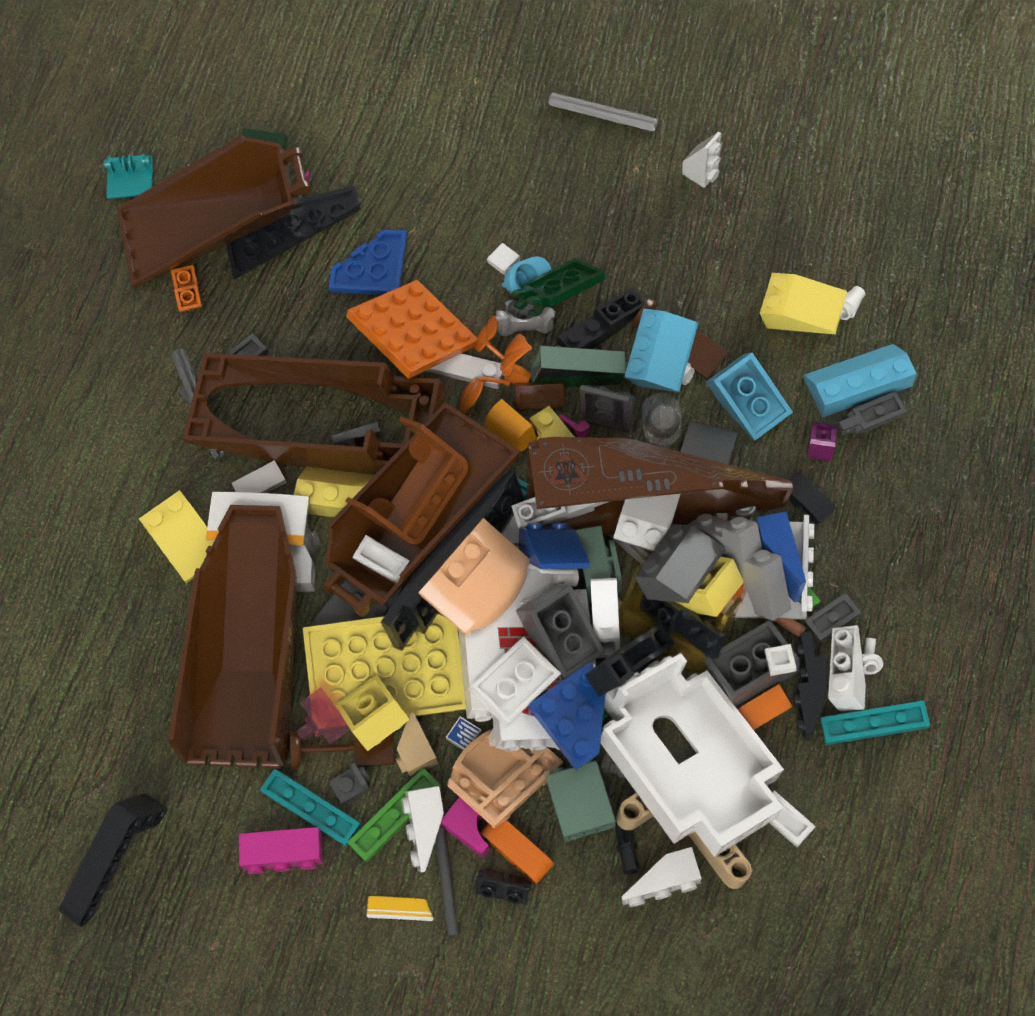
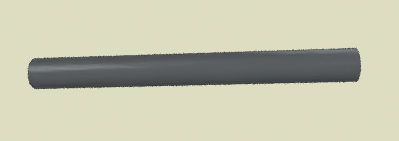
[435,828,458,937]

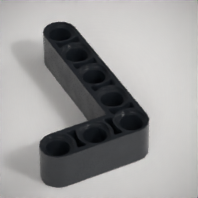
[59,793,167,927]

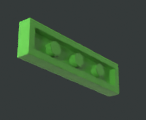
[347,768,442,863]

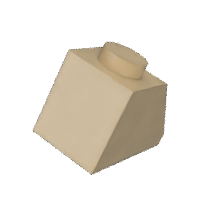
[396,713,438,778]

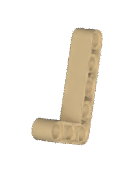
[616,793,752,889]

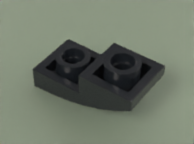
[789,473,836,525]

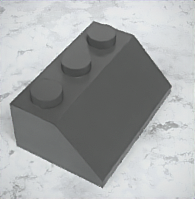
[635,524,725,603]
[704,620,799,709]

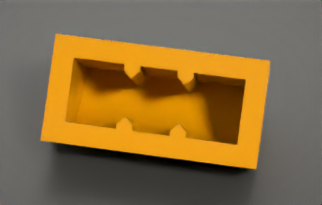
[484,399,537,452]

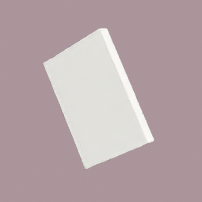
[468,636,561,727]

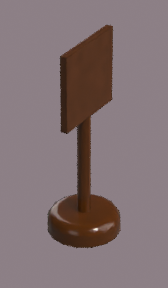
[632,297,728,379]
[290,732,395,769]

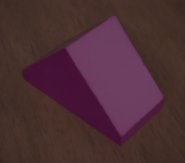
[807,422,837,461]

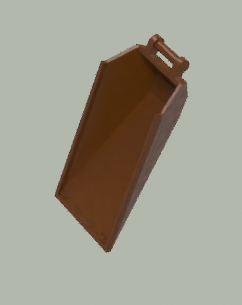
[117,135,311,288]
[323,402,521,617]

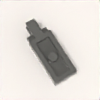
[837,392,908,436]

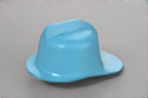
[501,256,552,299]

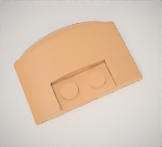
[418,518,530,635]
[447,728,564,828]

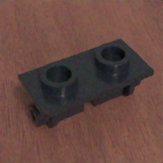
[475,868,532,905]

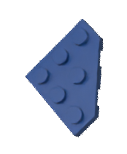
[329,229,407,295]
[528,662,605,771]

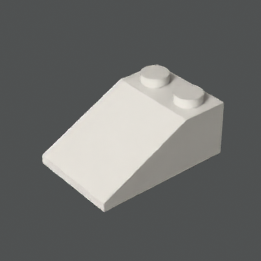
[613,494,681,552]

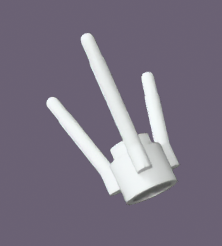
[520,563,579,606]

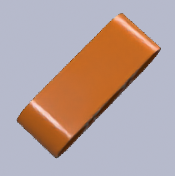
[479,820,554,885]

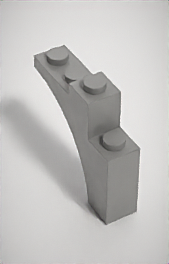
[688,514,791,621]

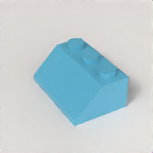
[625,309,698,392]

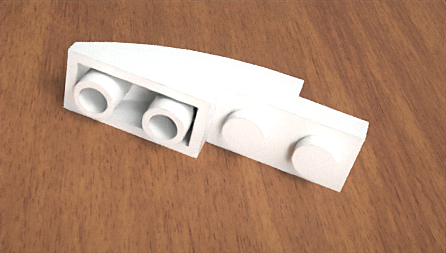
[511,497,610,528]

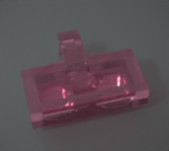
[296,687,351,745]

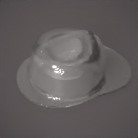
[642,393,682,447]

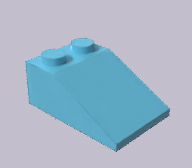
[706,352,793,441]

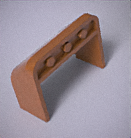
[345,416,468,545]

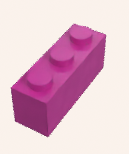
[239,827,323,874]

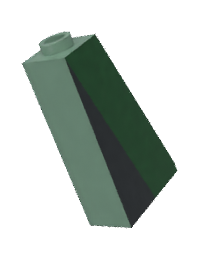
[529,346,628,388]

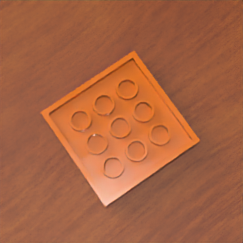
[346,280,478,379]

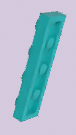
[820,700,930,745]
[260,768,361,848]

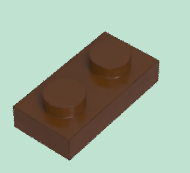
[515,380,565,410]

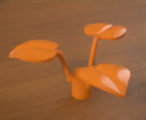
[459,315,532,415]

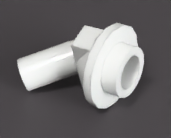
[862,638,883,675]

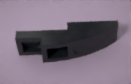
[556,288,646,349]
[639,594,726,659]
[792,632,827,741]

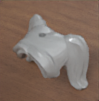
[495,300,555,336]

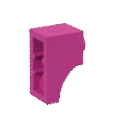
[441,797,491,859]

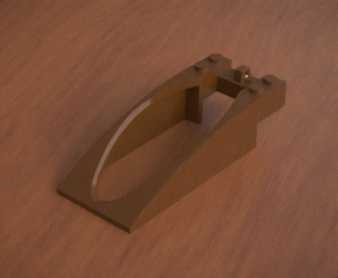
[182,353,447,475]

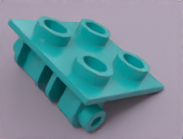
[104,154,153,199]

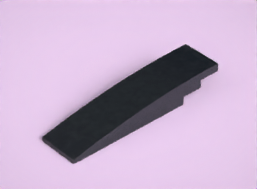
[381,470,524,651]

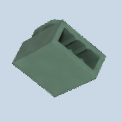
[576,526,622,604]
[546,761,616,842]

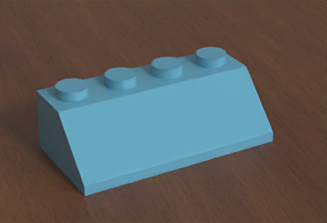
[803,344,917,418]

